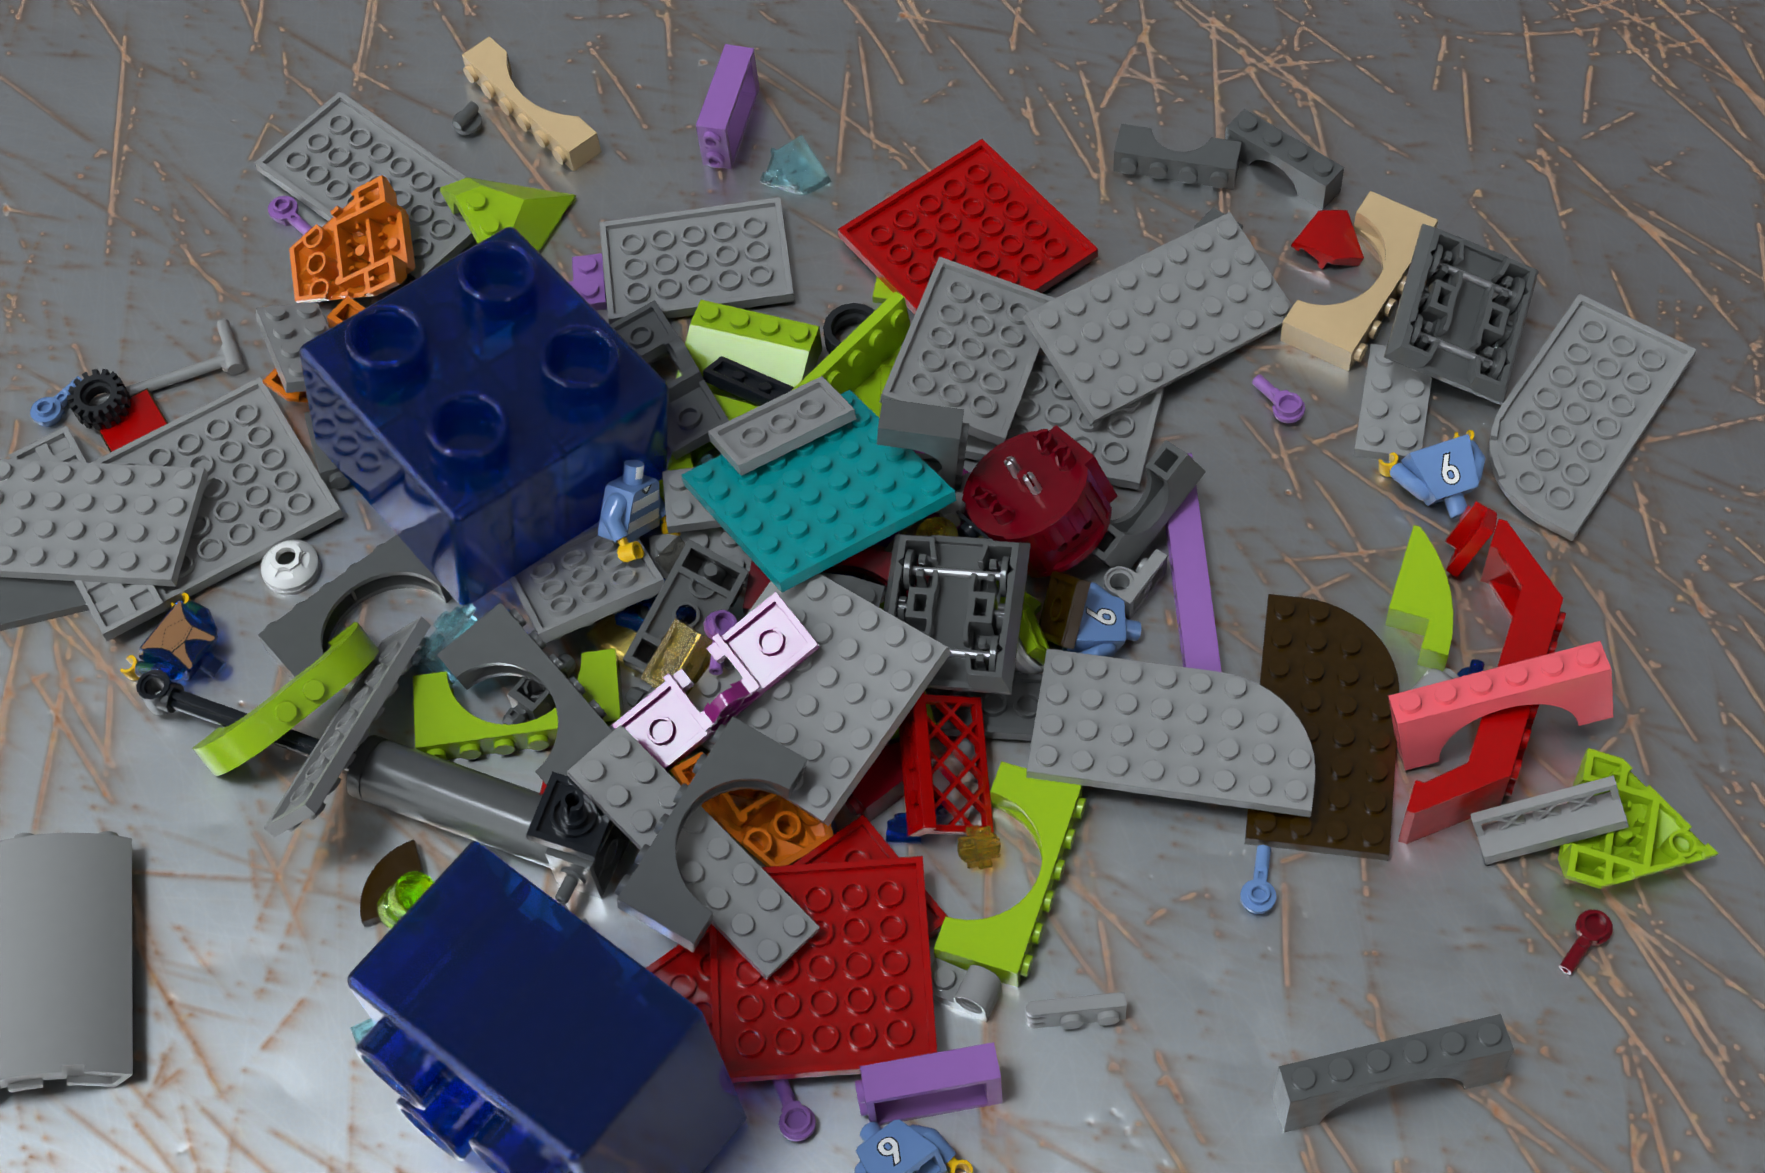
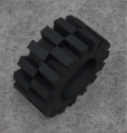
[67,369,131,430]

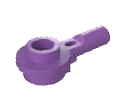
[268,196,312,236]
[1252,374,1305,423]
[704,610,737,675]
[772,1079,816,1142]

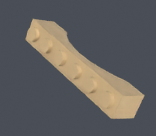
[462,36,601,172]

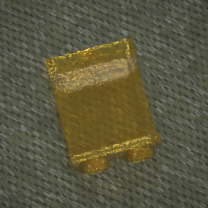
[641,618,713,695]

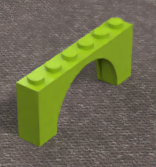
[413,648,624,760]
[934,761,1087,987]

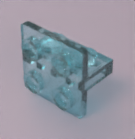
[412,604,478,684]

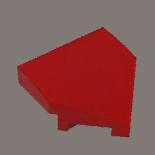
[1291,210,1364,269]
[1444,501,1497,577]

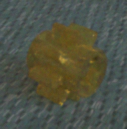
[957,825,1001,870]

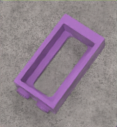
[696,44,760,169]
[855,1042,1003,1126]

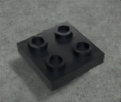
[526,771,611,862]

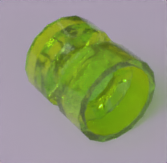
[377,871,438,932]

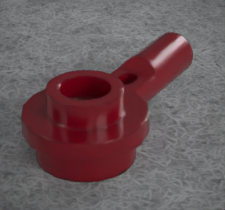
[1559,909,1613,975]

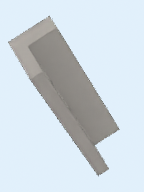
[1470,775,1629,865]

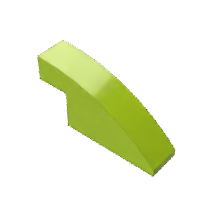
[1385,525,1453,671]

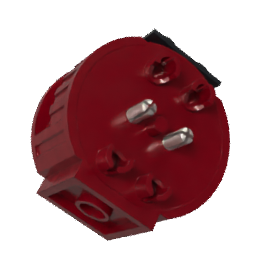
[956,425,1118,578]

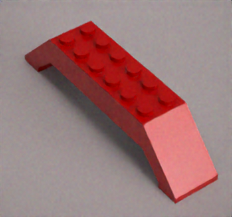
[1398,519,1566,844]

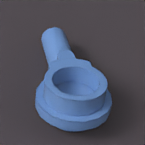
[30,376,82,427]
[1240,845,1276,914]

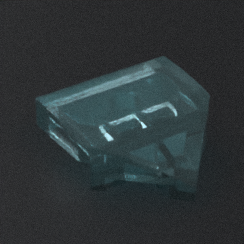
[760,135,832,195]

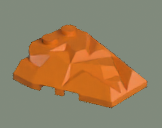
[289,175,415,304]
[671,752,834,867]

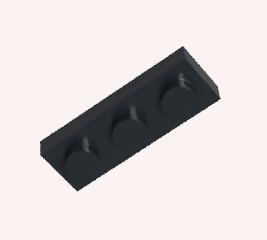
[703,356,794,406]

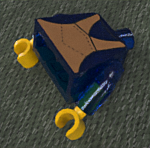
[120,593,226,681]

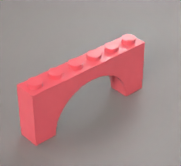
[1388,641,1614,771]

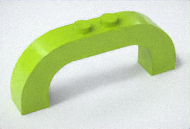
[192,622,379,776]

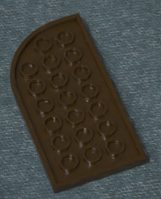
[1244,594,1399,861]

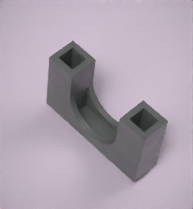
[877,398,969,491]

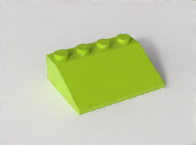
[676,300,823,406]

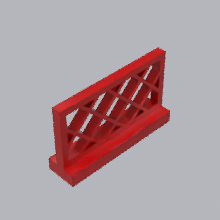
[899,691,994,837]

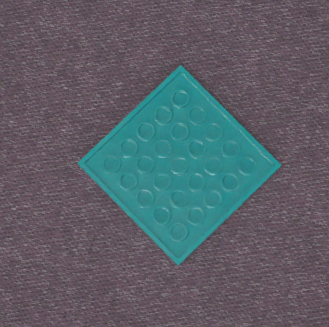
[681,390,956,593]

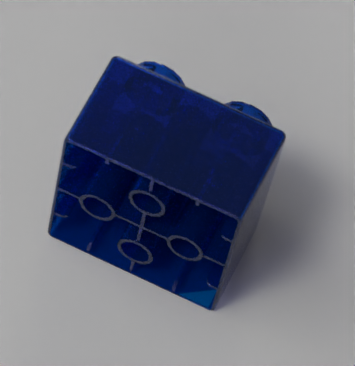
[299,227,669,606]
[347,841,747,1173]

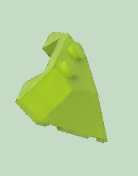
[440,177,576,288]
[1558,748,1719,889]

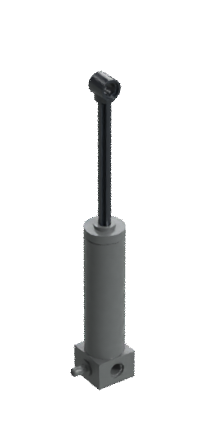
[136,670,630,904]

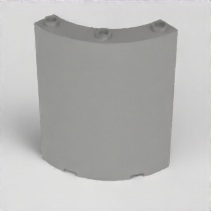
[0,831,133,1093]

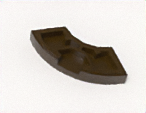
[360,839,424,927]

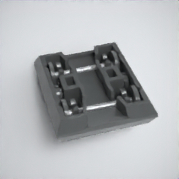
[1384,224,1539,405]
[884,534,1031,695]

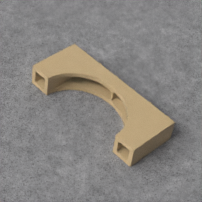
[1280,191,1438,372]

